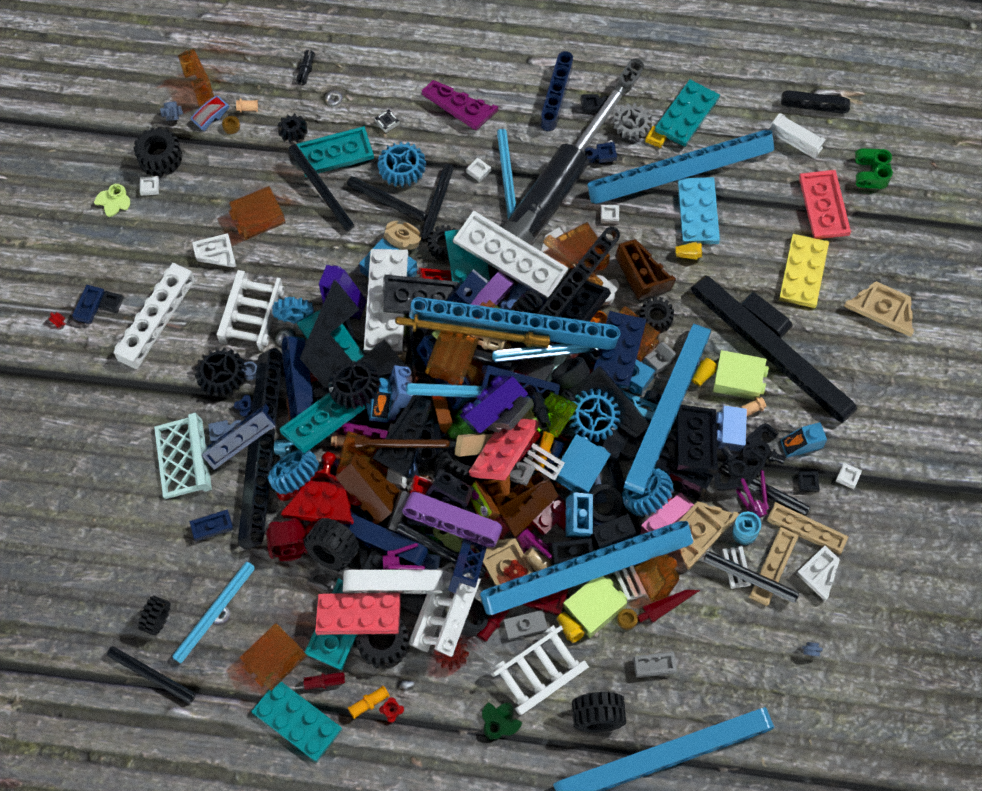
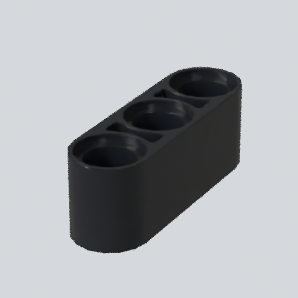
[740,292,793,338]

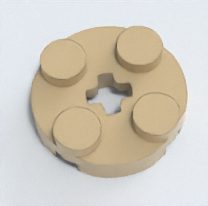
[383,221,421,250]

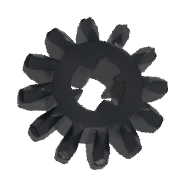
[278,113,308,144]
[511,291,543,314]

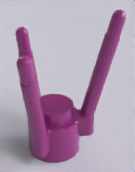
[736,470,770,518]
[516,529,552,572]
[383,543,425,570]

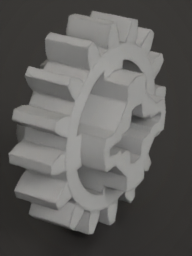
[613,103,652,140]

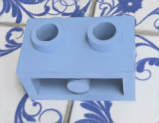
[716,406,747,451]

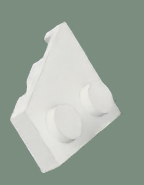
[192,233,236,267]

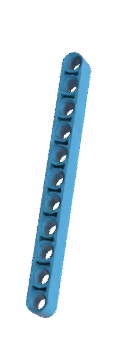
[587,130,774,204]
[409,297,621,350]
[624,323,711,495]
[480,521,694,615]
[553,707,775,791]

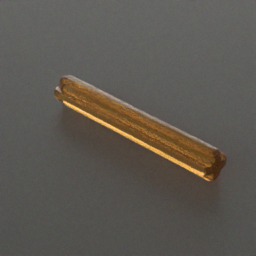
[543,235,603,286]

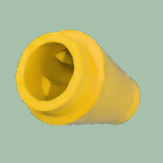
[676,241,702,260]
[691,358,718,387]
[556,612,585,643]

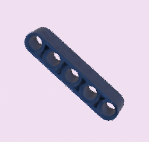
[541,51,573,131]
[281,336,314,420]
[343,513,429,566]

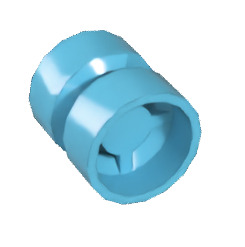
[732,511,761,545]

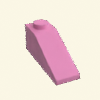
[640,493,694,535]

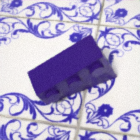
[319,265,367,320]
[460,375,528,434]

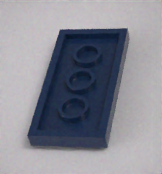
[593,311,647,390]

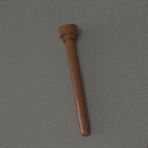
[355,435,450,451]

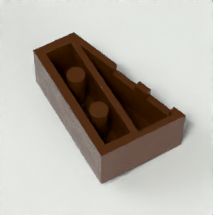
[615,239,676,301]
[336,453,400,525]
[493,471,558,537]

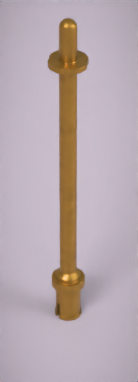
[395,314,550,349]

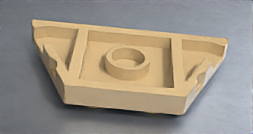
[844,281,914,337]
[678,501,739,570]
[471,539,534,586]

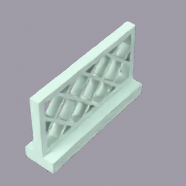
[154,413,212,499]

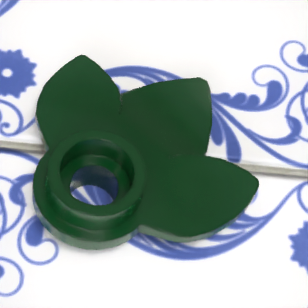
[482,702,522,740]

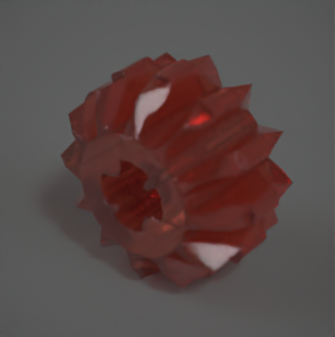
[434,638,469,671]

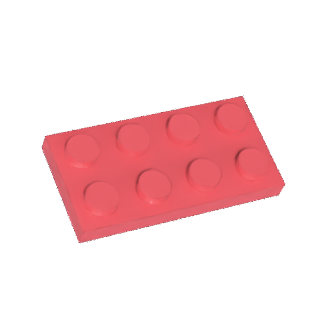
[799,170,851,239]
[469,419,539,481]
[315,593,401,635]

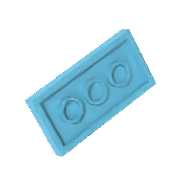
[677,177,720,245]

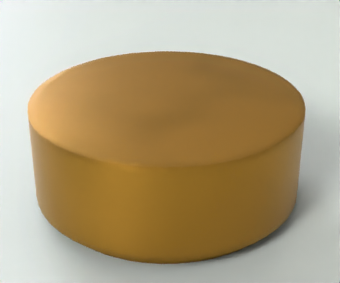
[222,116,240,134]
[617,609,638,630]

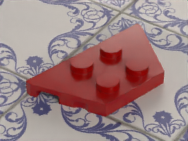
[281,481,354,525]

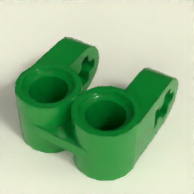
[855,148,893,189]

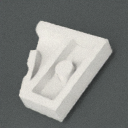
[797,546,840,601]

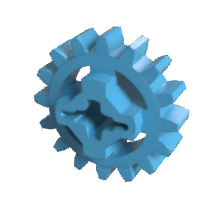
[272,297,313,324]

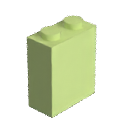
[713,350,769,400]
[563,575,627,638]

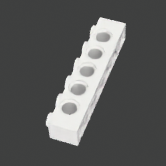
[114,263,195,369]

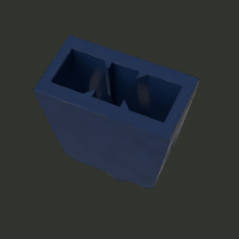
[447,269,488,304]

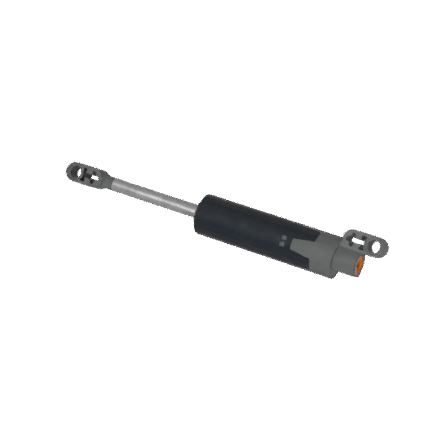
[503,58,644,286]

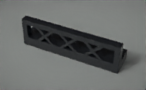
[630,445,714,502]

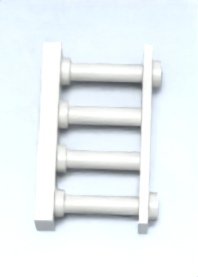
[217,270,285,352]
[408,568,481,657]
[491,625,589,715]

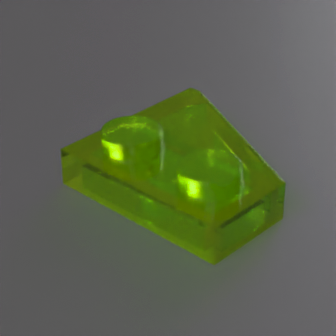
[544,392,578,437]

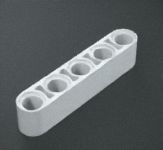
[343,570,444,594]

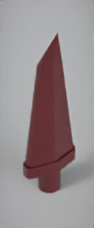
[637,589,700,623]

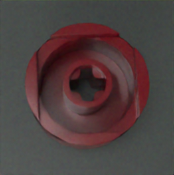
[266,518,308,561]

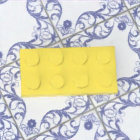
[779,234,829,308]

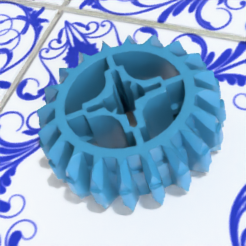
[377,141,426,188]
[567,389,620,442]
[268,449,319,494]
[621,468,674,517]

